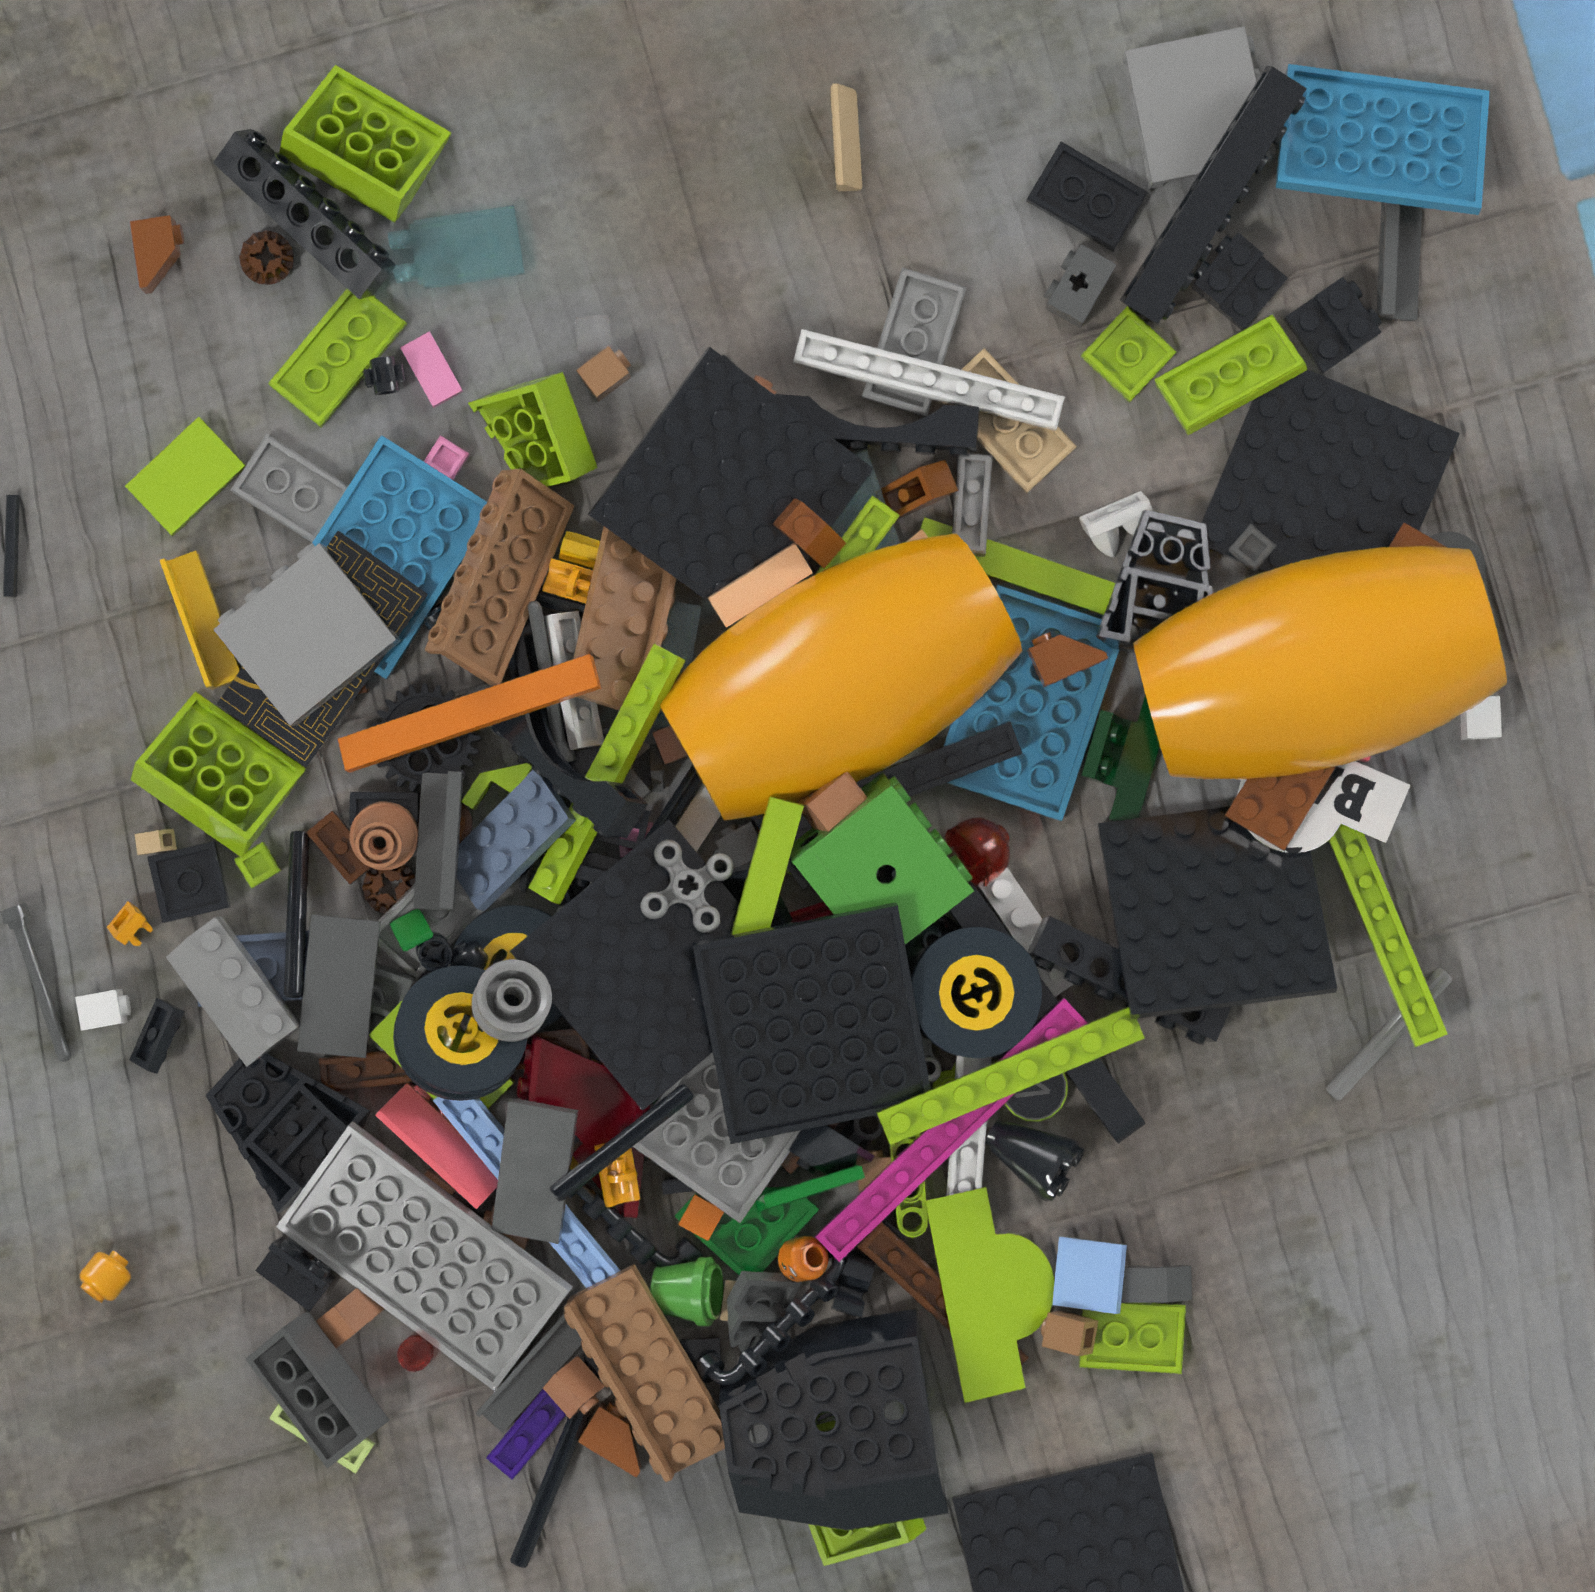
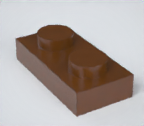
[306,811,371,885]

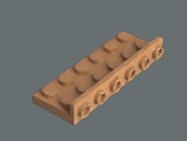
[425,469,574,686]
[573,527,676,710]
[564,1264,725,1482]

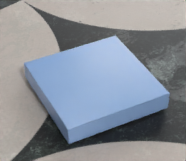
[1052,1237,1127,1314]

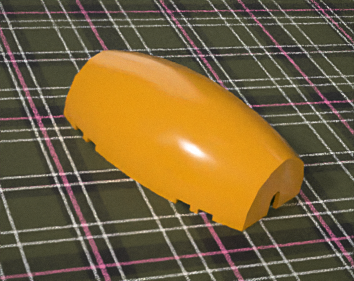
[659,533,1022,820]
[1133,546,1507,780]

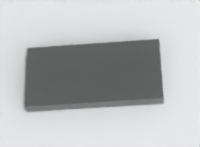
[297,914,381,1058]
[492,1098,578,1244]

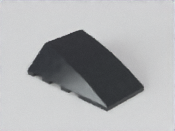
[1096,510,1213,653]
[205,1053,371,1213]

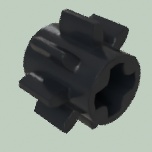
[363,356,406,395]

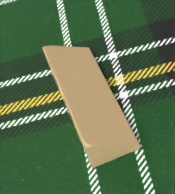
[830,84,862,192]

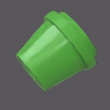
[651,1257,724,1326]

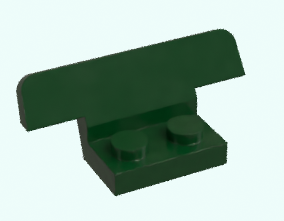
[1082,694,1160,821]

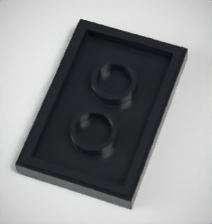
[1026,141,1148,252]

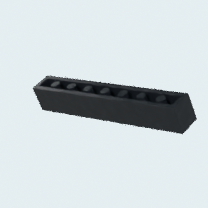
[1120,66,1307,324]

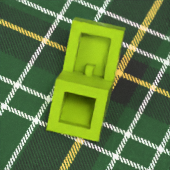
[461,763,532,810]

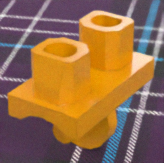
[542,558,593,604]
[595,1143,640,1207]

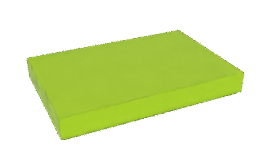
[125,417,246,536]
[1079,1303,1186,1374]

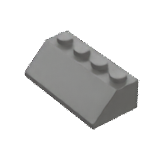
[166,916,300,1067]

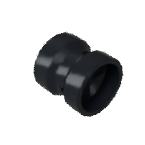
[415,932,452,972]

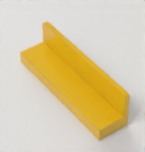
[159,550,241,690]

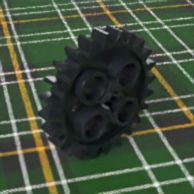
[371,683,482,792]

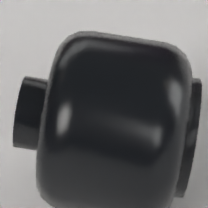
[451,940,488,969]

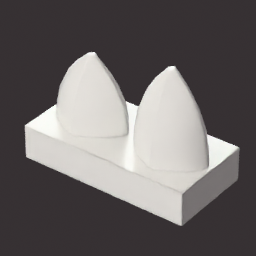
[1079,491,1153,558]

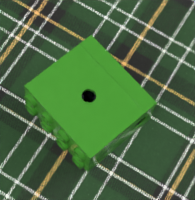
[790,772,974,944]

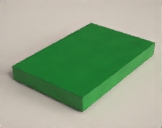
[755,1165,865,1213]

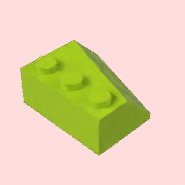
[468,372,598,487]

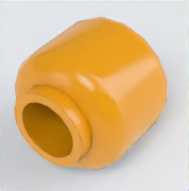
[79,1250,131,1303]

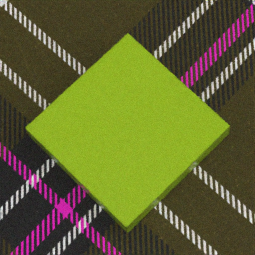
[1080,306,1177,403]

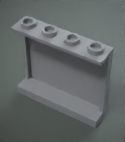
[1122,26,1276,190]
[213,543,401,726]

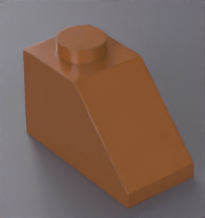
[130,215,184,294]
[874,460,959,519]
[773,498,846,569]
[1027,632,1108,688]
[578,1402,642,1478]

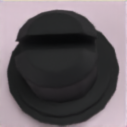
[519,865,537,893]

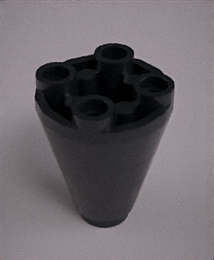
[985,1120,1085,1202]

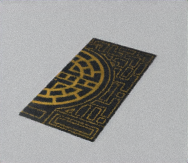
[217,531,428,767]

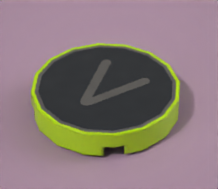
[1004,1073,1068,1122]

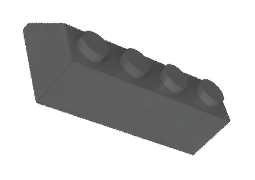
[246,1311,389,1469]

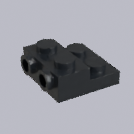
[1192,232,1288,331]
[1284,277,1382,374]

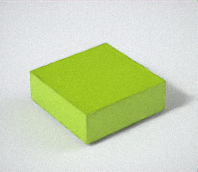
[234,842,282,889]

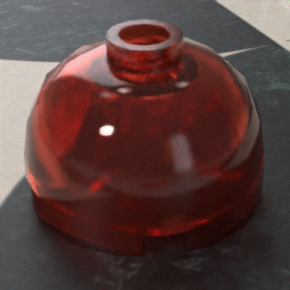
[945,817,1010,886]

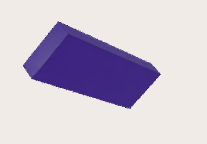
[486,1389,566,1480]

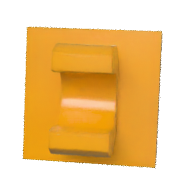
[107,901,153,946]

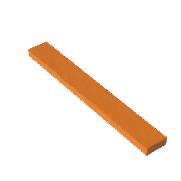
[338,654,602,773]

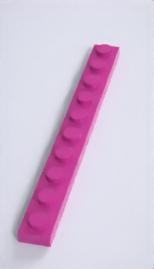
[815,998,1088,1262]

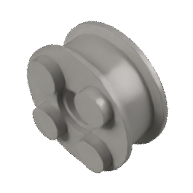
[471,959,552,1042]

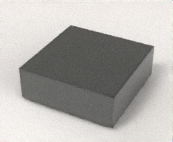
[1227,524,1276,572]

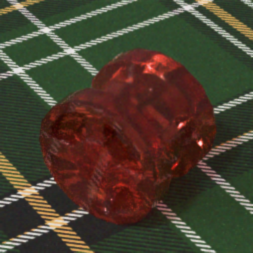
[397,1334,434,1372]

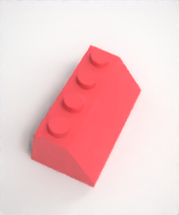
[375,1082,498,1209]

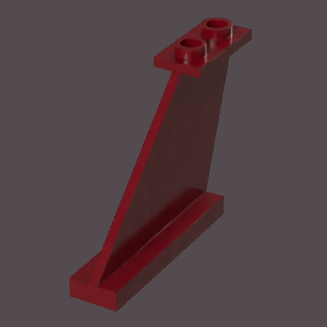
[517,1035,650,1218]

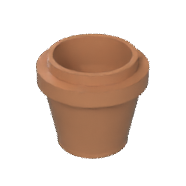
[350,801,419,870]

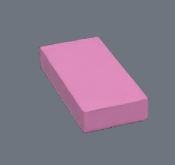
[400,331,463,408]

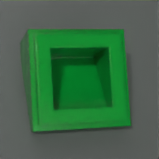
[390,909,434,952]

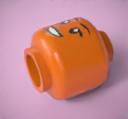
[778,1236,829,1282]

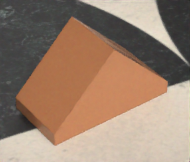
[796,772,867,832]
[316,1288,384,1348]

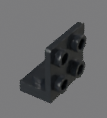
[255,1237,336,1312]

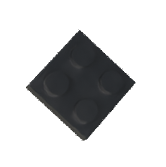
[147,841,231,923]

